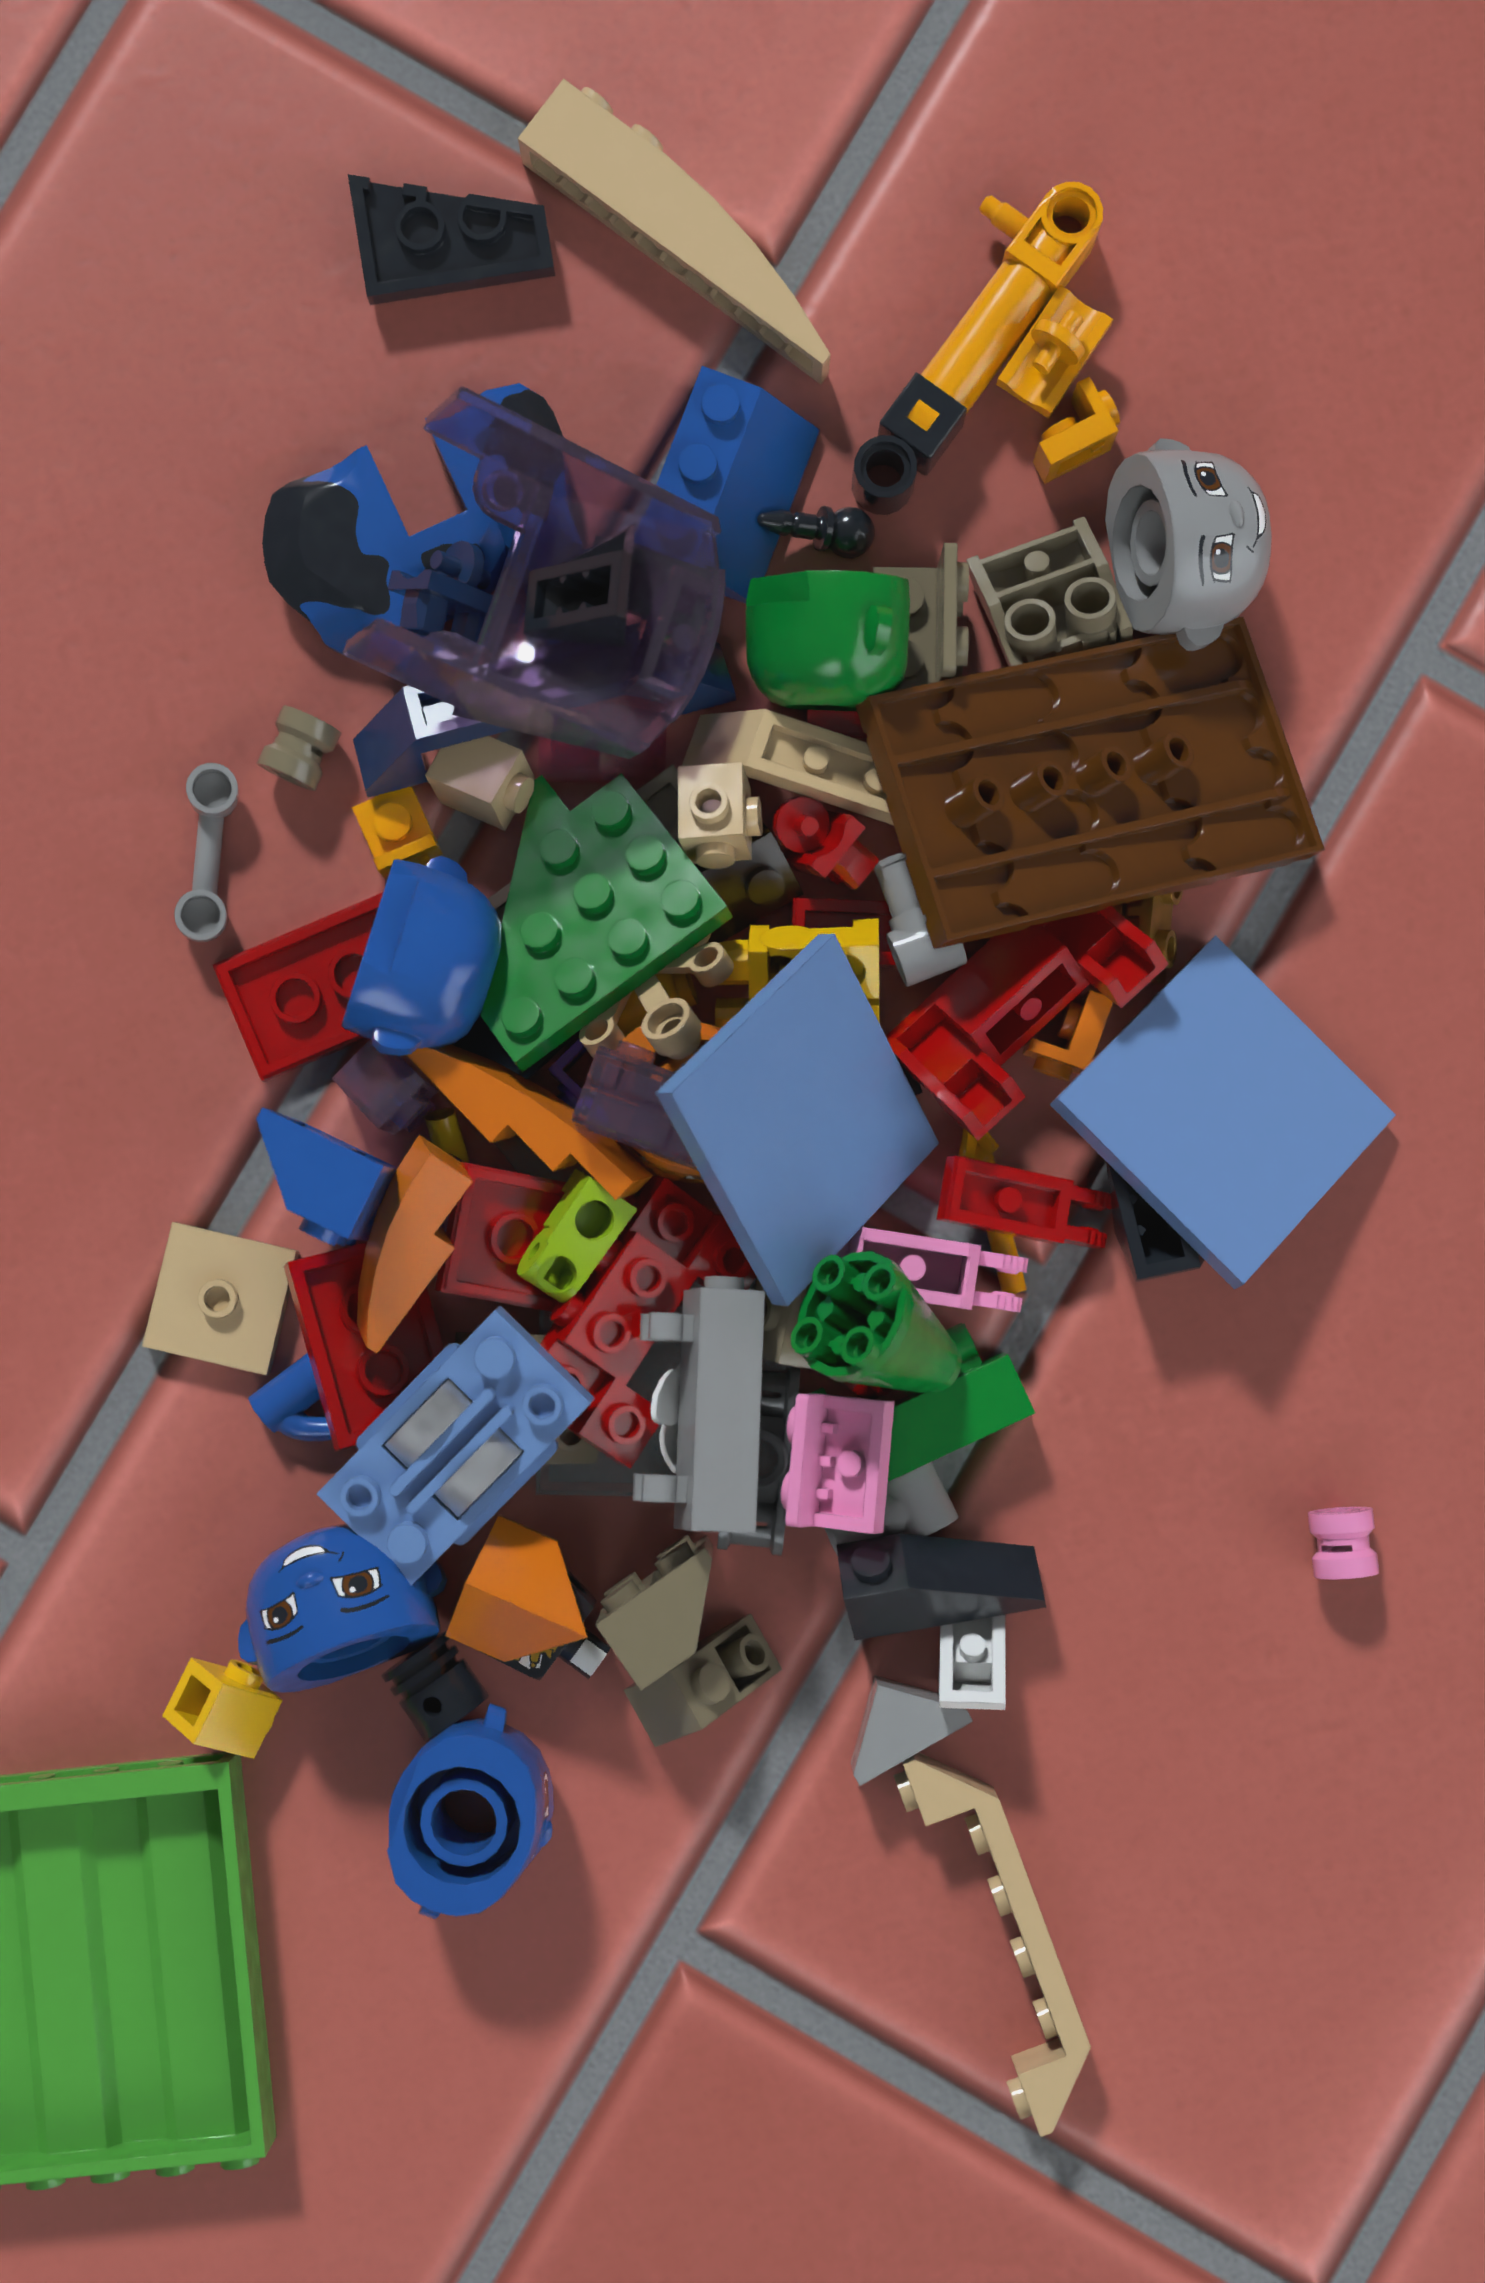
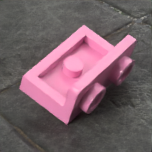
[781,1394,895,1534]

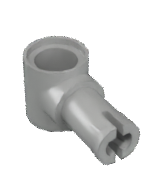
[874,852,968,987]
[825,1462,959,1556]

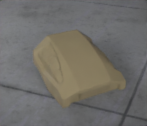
[966,516,1133,666]

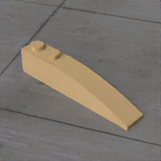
[518,79,830,384]

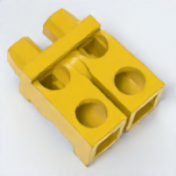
[715,918,879,1028]

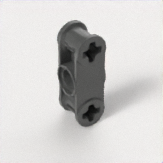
[717,1367,800,1556]

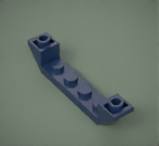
[353,622,737,798]

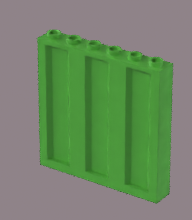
[0,1752,277,2191]

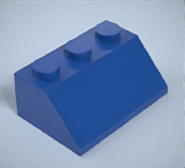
[634,366,820,604]
[256,1107,397,1246]

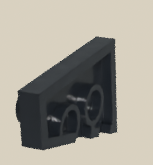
[348,174,555,305]

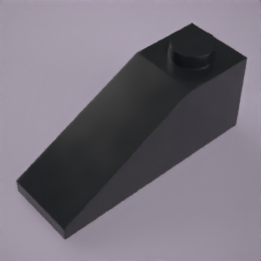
[836,1534,1046,1641]

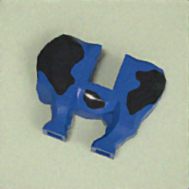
[262,383,586,685]

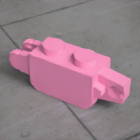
[836,1227,1028,1312]

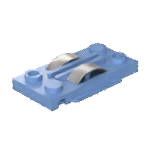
[317,1306,595,1585]

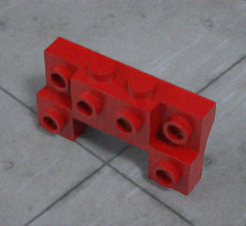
[886,906,1169,1141]
[540,1176,757,1469]

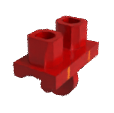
[773,796,880,890]

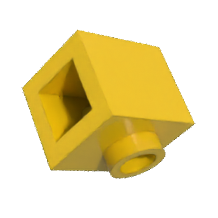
[162,1657,283,1759]

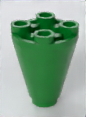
[790,1251,962,1393]

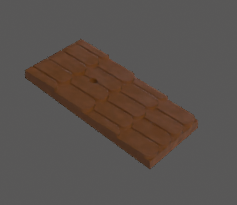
[855,617,1325,949]

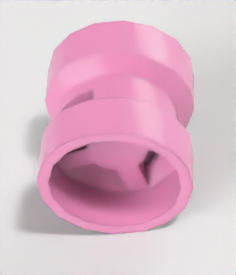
[1308,1507,1379,1580]

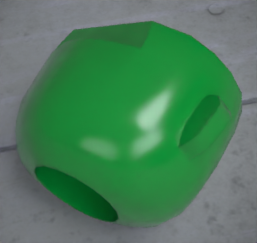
[746,570,910,711]

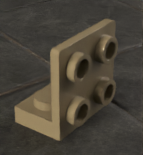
[873,543,969,690]

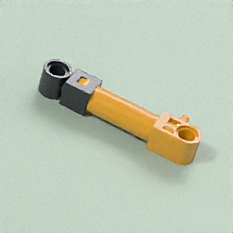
[852,182,1103,515]

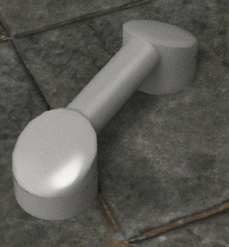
[174,763,239,942]

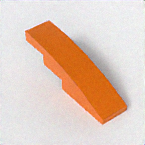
[407,1044,653,1200]

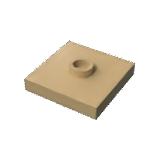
[142,1222,300,1375]

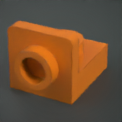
[1022,990,1113,1081]

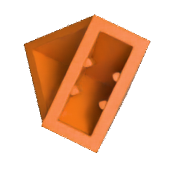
[445,1514,588,1662]

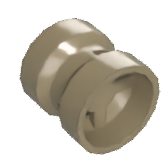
[257,705,341,791]

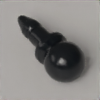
[757,506,875,558]

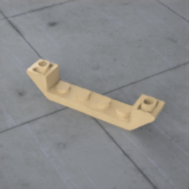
[682,709,894,825]
[893,1752,1091,2137]

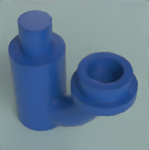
[248,1353,332,1441]

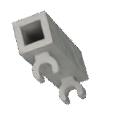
[633,1276,765,1533]

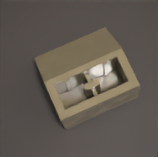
[596,1535,713,1691]

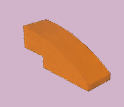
[357,1135,473,1353]

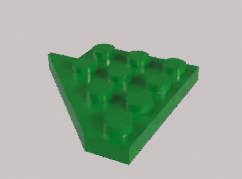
[481,773,733,1072]

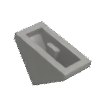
[851,1675,973,1786]

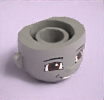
[1105,438,1272,651]

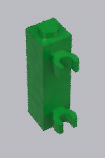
[808,1323,1035,1482]

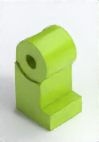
[517,1169,637,1303]

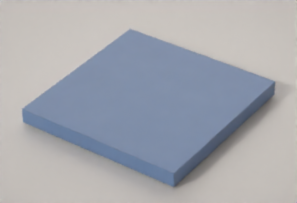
[656,934,939,1307]
[1050,935,1396,1290]

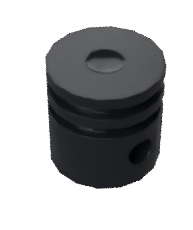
[381,1631,489,1741]

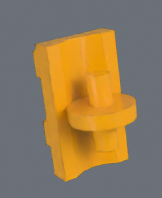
[996,285,1113,419]

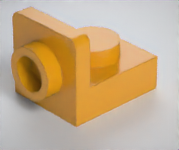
[1033,376,1120,484]
[352,786,443,880]

